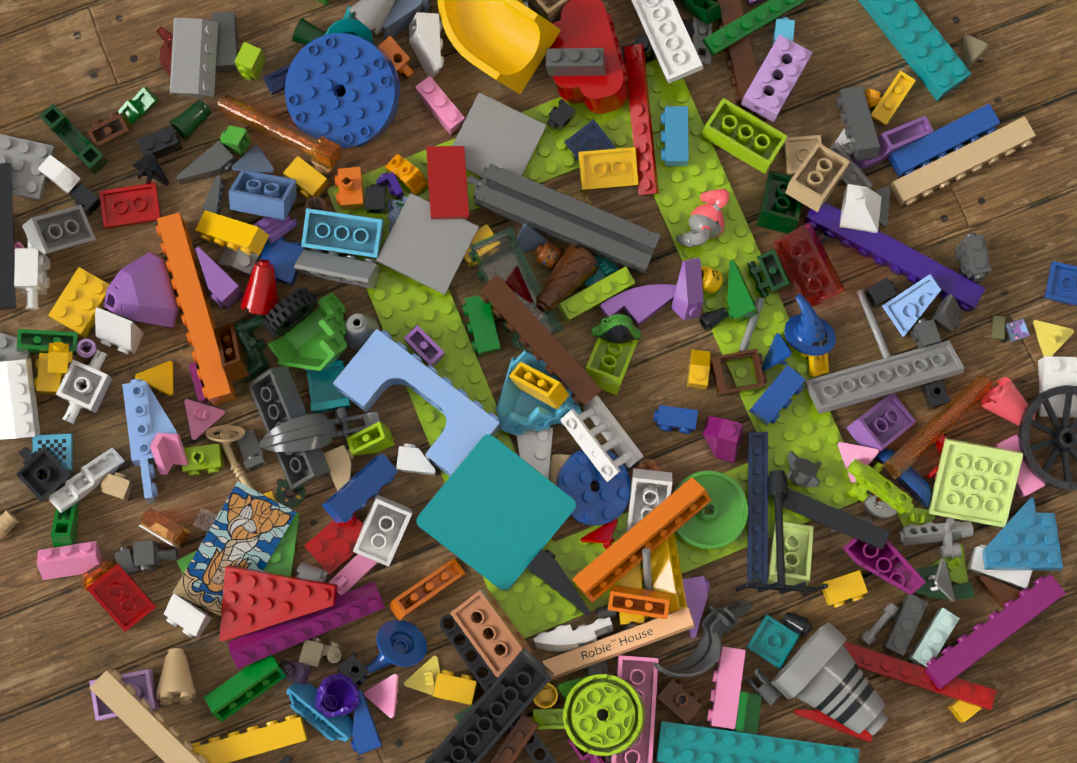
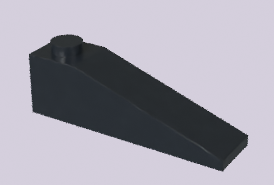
[527,549,591,617]

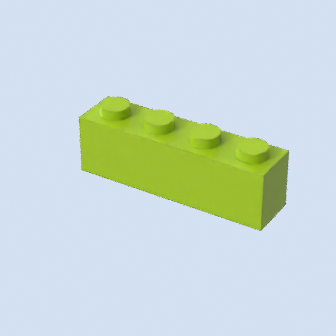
[559,266,635,323]

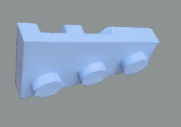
[882,274,942,337]

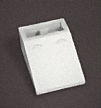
[409,12,444,79]

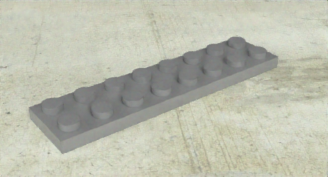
[805,340,964,414]

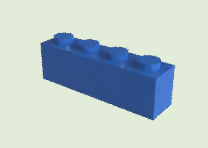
[322,454,398,523]

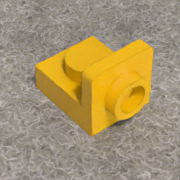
[801,353,829,377]

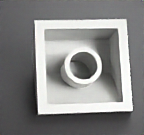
[164,594,212,638]

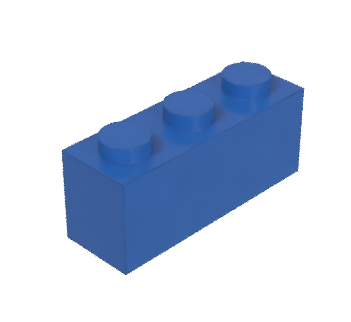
[749,365,805,426]

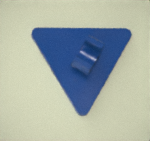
[761,333,792,372]

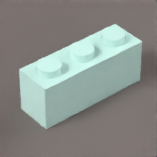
[908,608,960,668]

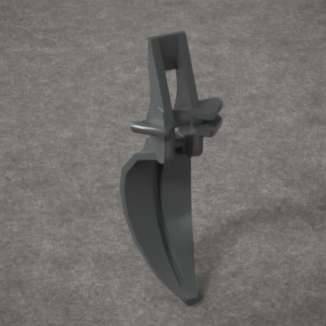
[259,407,380,452]
[653,599,754,678]

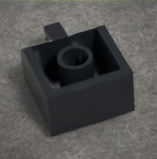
[16,447,75,502]

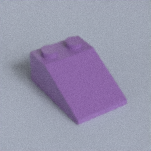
[196,247,244,309]
[846,393,916,452]

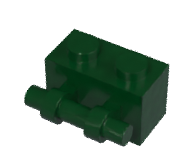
[747,249,793,298]

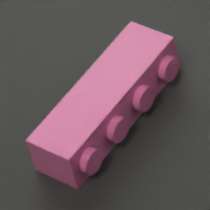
[707,646,746,729]

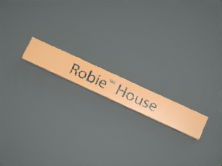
[542,607,695,680]

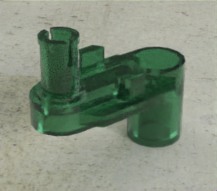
[234,314,270,383]

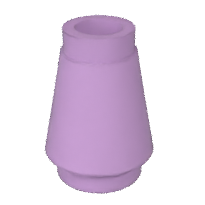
[77,339,96,359]

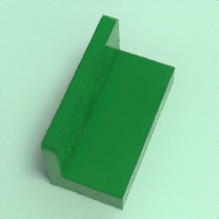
[733,691,762,734]

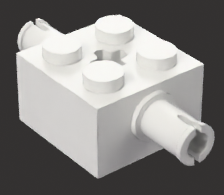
[14,240,50,310]
[56,350,112,424]

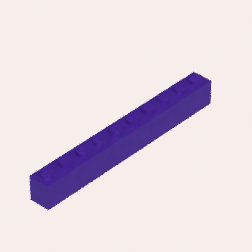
[804,202,986,312]

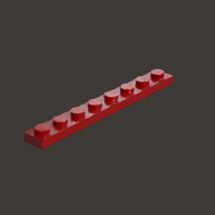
[623,44,659,196]
[843,642,996,711]

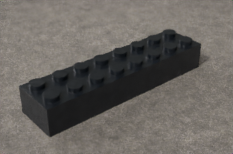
[424,647,554,763]

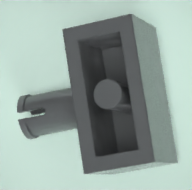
[133,540,178,572]

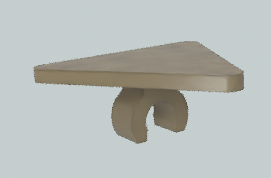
[962,34,989,69]

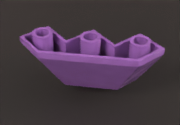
[103,252,179,327]

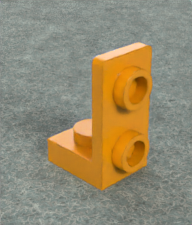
[385,154,428,196]

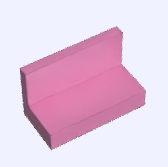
[150,433,189,475]

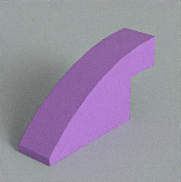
[851,116,934,170]
[599,284,677,327]

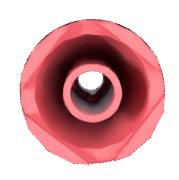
[981,377,1036,426]

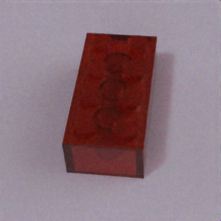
[772,222,846,307]

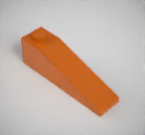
[388,558,466,621]

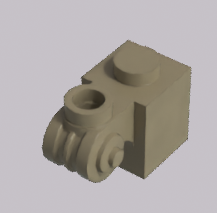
[299,637,343,668]

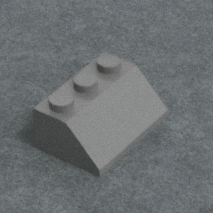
[22,205,96,255]

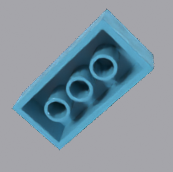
[301,208,384,258]

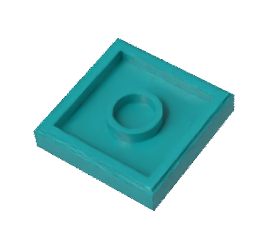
[746,614,800,669]

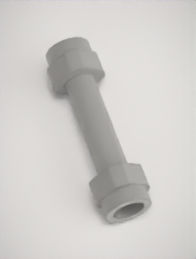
[860,603,900,646]

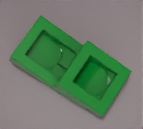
[118,87,159,125]

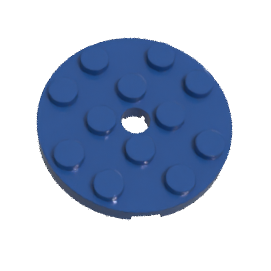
[556,449,631,526]

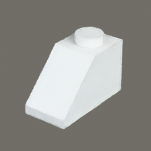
[38,155,81,194]
[396,444,436,476]

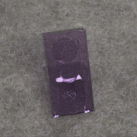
[280,659,311,685]

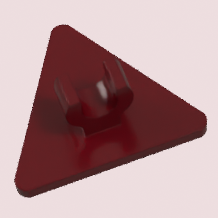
[505,266,533,304]

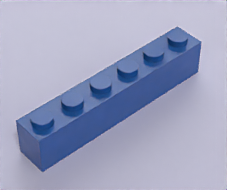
[888,104,1001,178]

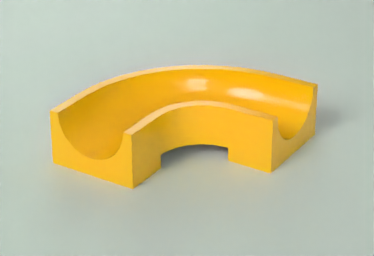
[437,0,561,94]

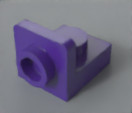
[376,172,404,199]

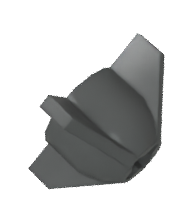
[787,451,822,487]

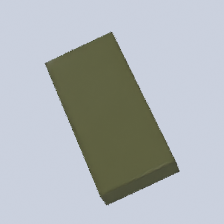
[991,316,1005,341]

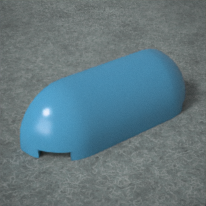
[286,682,353,742]

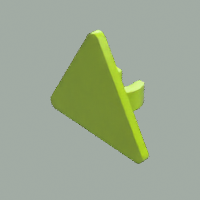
[897,508,936,545]
[931,544,968,584]

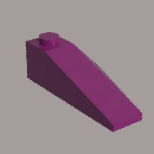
[843,523,926,595]

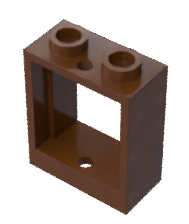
[710,349,767,397]

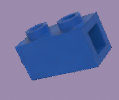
[653,405,698,434]

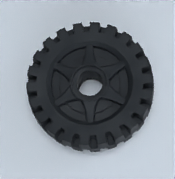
[263,287,318,338]

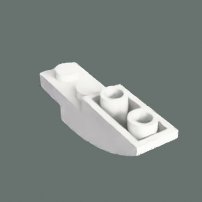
[533,617,614,652]

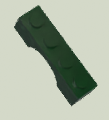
[39,104,108,174]

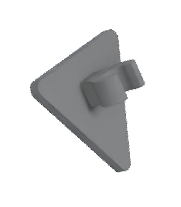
[928,558,955,601]

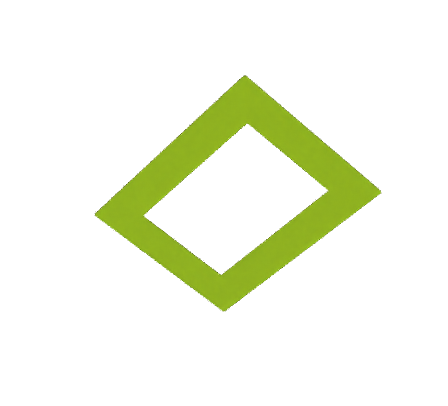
[327,59,860,639]

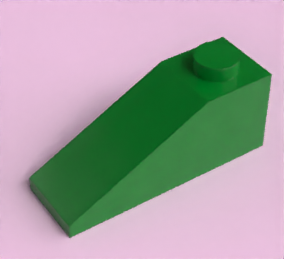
[727,259,759,323]
[50,501,79,548]

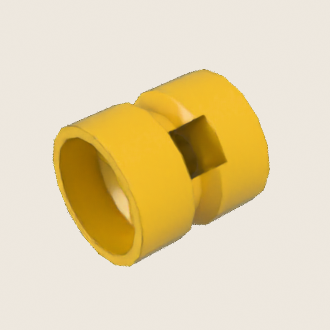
[533,683,558,709]

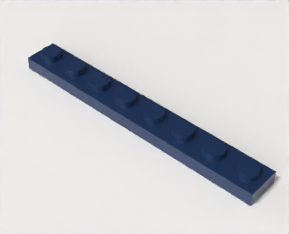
[747,432,768,584]

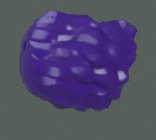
[316,673,360,718]

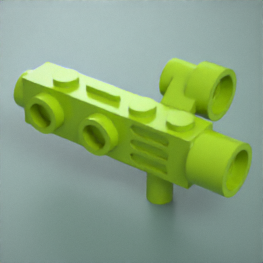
[846,458,914,514]

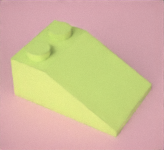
[768,522,814,586]

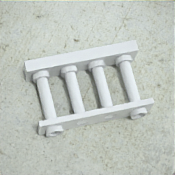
[560,395,644,482]

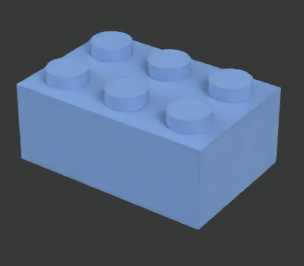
[229,171,297,220]

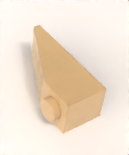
[324,445,354,491]

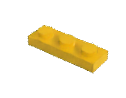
[871,70,916,127]

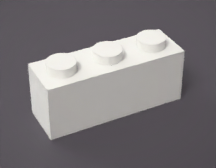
[967,545,1032,590]

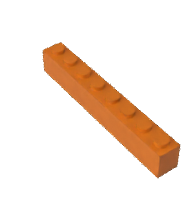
[572,477,712,602]

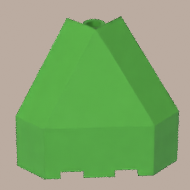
[267,292,347,371]

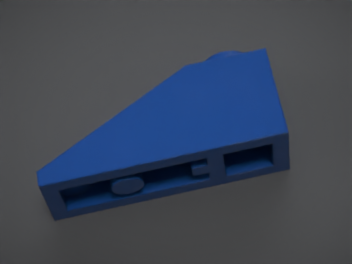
[350,690,383,755]

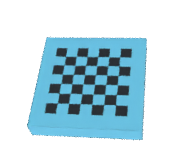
[33,434,73,474]

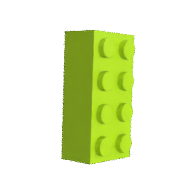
[701,98,788,174]

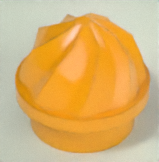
[864,89,881,107]

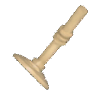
[206,425,255,490]

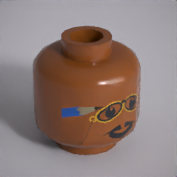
[534,241,563,269]

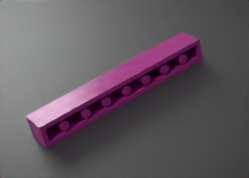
[924,574,1066,690]
[228,581,385,669]

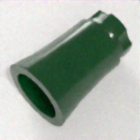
[292,18,326,45]
[169,99,212,141]

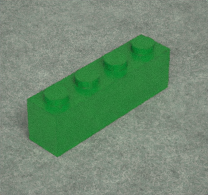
[204,655,287,722]

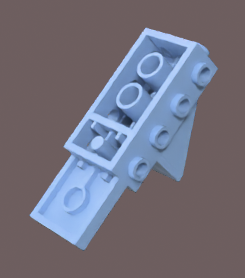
[122,379,177,503]

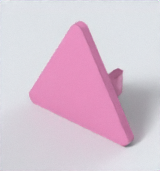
[184,399,225,440]
[838,442,879,482]
[364,674,399,718]

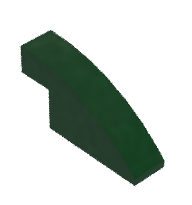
[676,0,722,25]
[914,563,975,600]

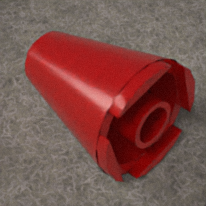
[240,259,279,315]

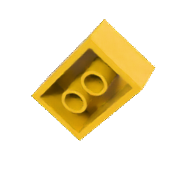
[48,267,110,339]

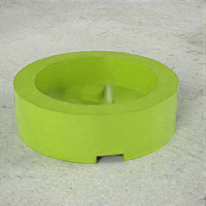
[563,674,646,756]

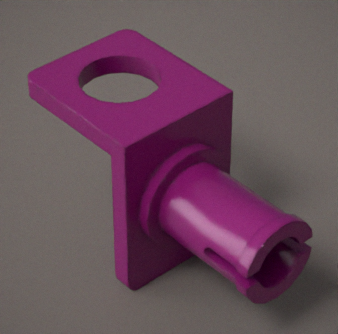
[567,738,605,763]

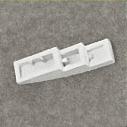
[49,448,125,513]

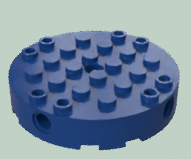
[285,33,400,149]

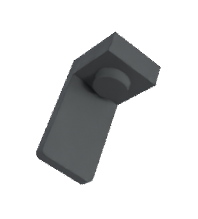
[236,429,268,472]

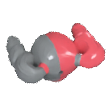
[676,189,729,247]

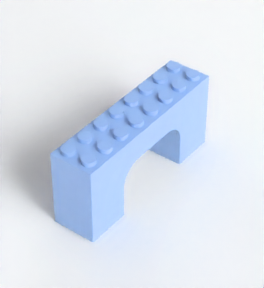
[333,329,500,477]

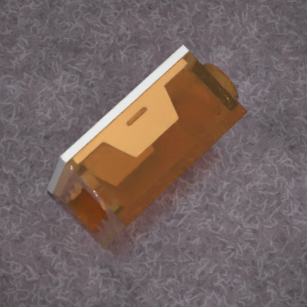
[139,508,191,549]

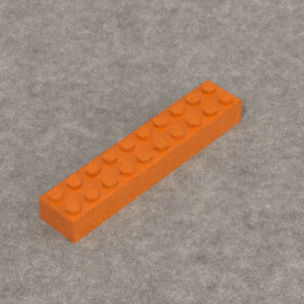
[156,212,237,406]

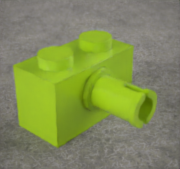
[182,444,224,476]

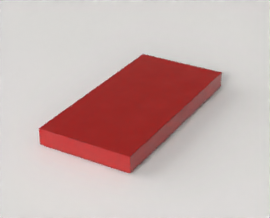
[426,146,469,219]

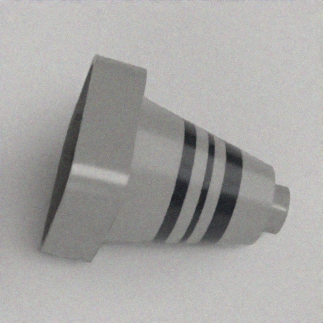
[771,622,888,736]

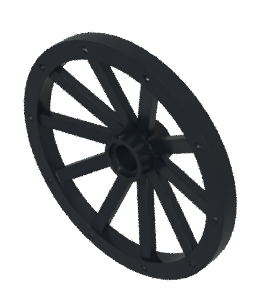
[1018,385,1077,490]

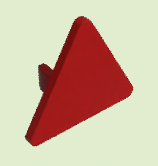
[580,518,618,549]

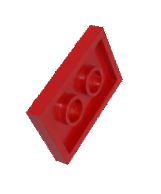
[99,182,161,229]
[304,513,363,575]
[87,563,156,632]

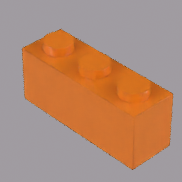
[608,585,671,619]

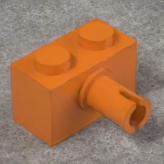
[335,167,365,210]

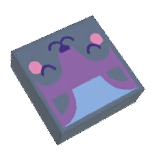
[1005,318,1030,343]

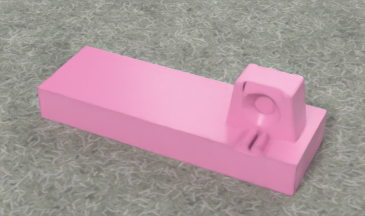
[328,554,378,595]

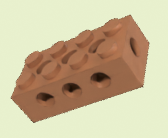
[450,587,533,677]

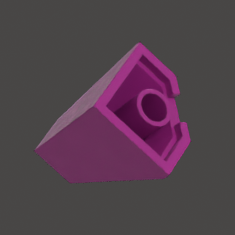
[703,416,745,463]

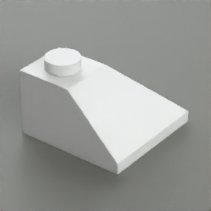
[840,184,882,233]

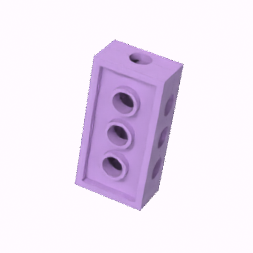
[741,34,813,122]

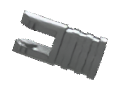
[745,668,782,705]

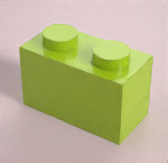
[234,42,266,81]

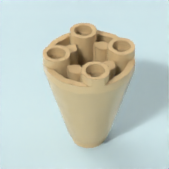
[156,648,196,705]

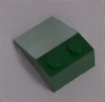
[756,170,802,235]

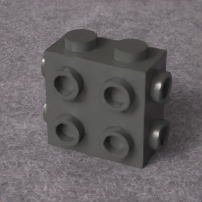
[955,233,992,284]

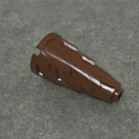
[536,244,599,313]

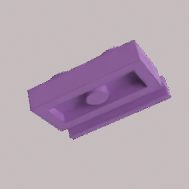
[253,215,297,244]

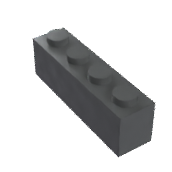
[836,86,880,161]

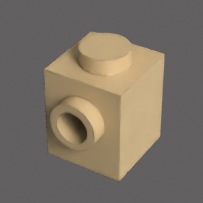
[101,472,134,501]

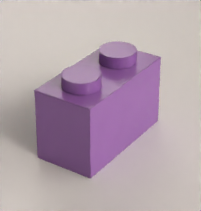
[404,325,445,368]

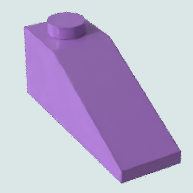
[671,257,703,321]
[683,576,710,639]

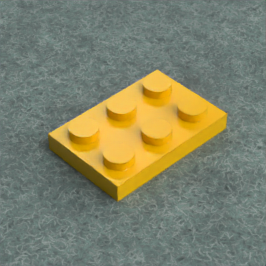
[578,147,638,190]

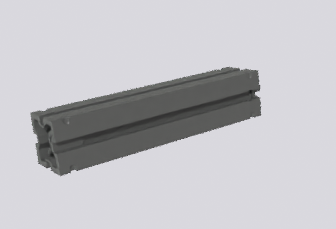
[467,163,660,275]

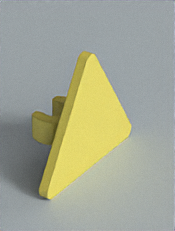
[1032,320,1074,356]
[404,656,441,695]

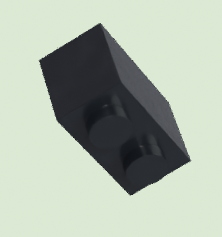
[137,126,183,160]

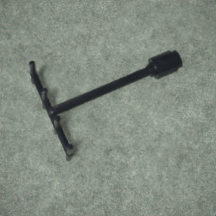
[735,470,828,596]

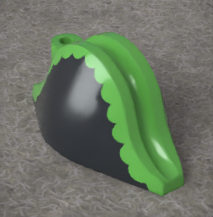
[591,314,641,344]

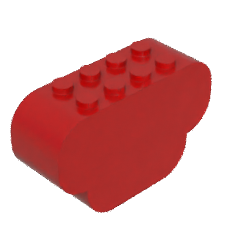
[549,0,629,114]

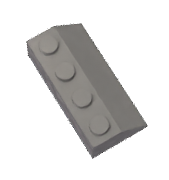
[170,18,218,99]
[294,248,381,289]

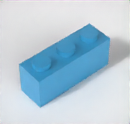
[660,106,689,166]

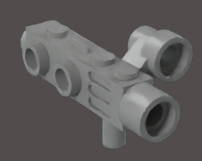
[898,518,973,559]

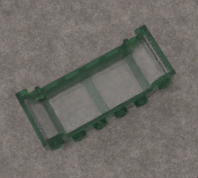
[468,226,563,351]

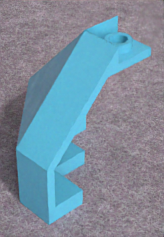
[496,350,581,436]

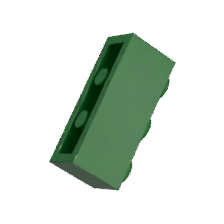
[462,295,501,357]
[17,329,78,355]

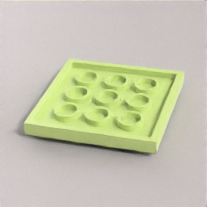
[928,438,1023,527]

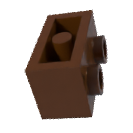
[87,111,133,147]

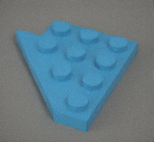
[982,497,1063,571]

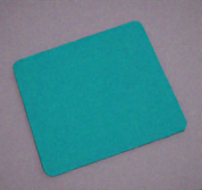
[416,434,576,590]

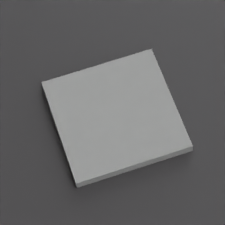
[452,93,546,177]
[376,193,479,295]

